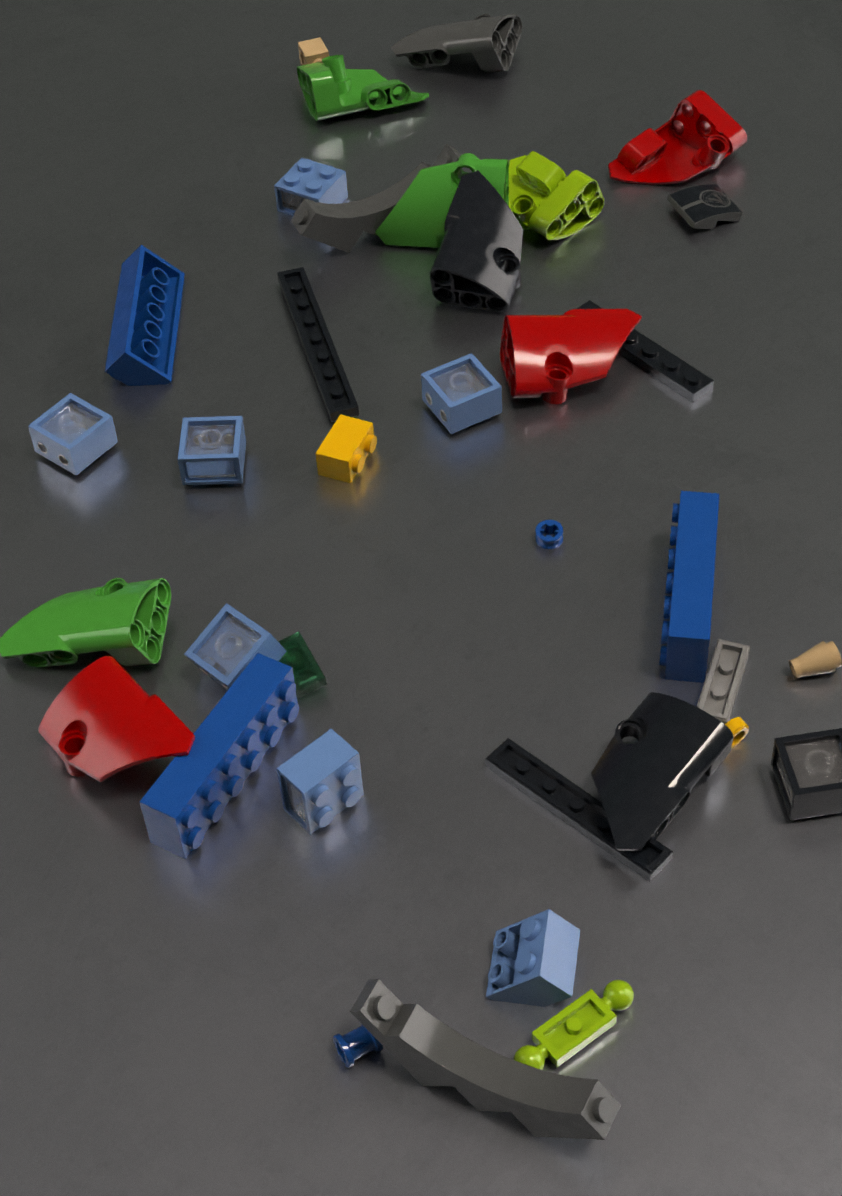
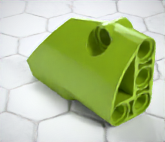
[509,151,604,240]

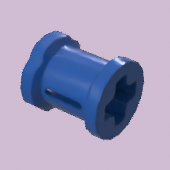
[333,1025,383,1068]

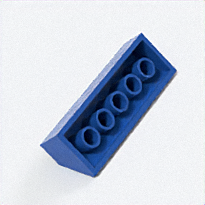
[105,245,185,386]

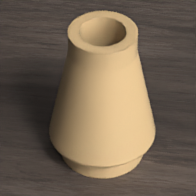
[789,641,842,679]

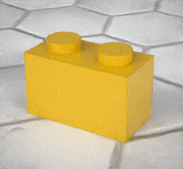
[315,414,377,483]

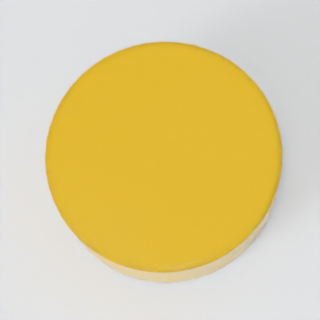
[725,717,749,749]

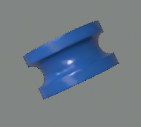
[535,520,563,549]

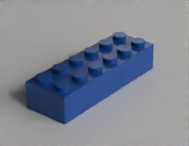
[659,491,720,683]
[139,653,299,859]

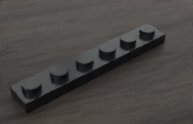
[577,300,714,402]

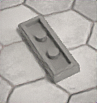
[697,639,750,724]

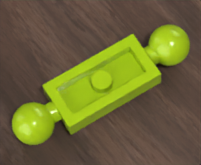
[513,980,634,1070]

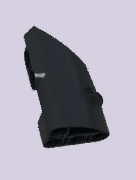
[430,170,524,313]
[591,692,734,851]

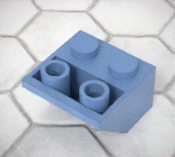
[486,909,580,1007]

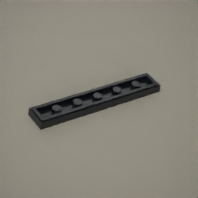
[485,738,673,882]

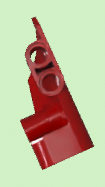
[608,90,747,185]
[500,309,642,404]
[39,656,195,782]

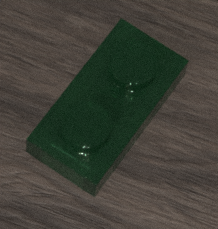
[278,632,328,699]

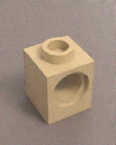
[298,37,329,66]

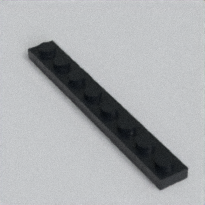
[277,267,359,422]

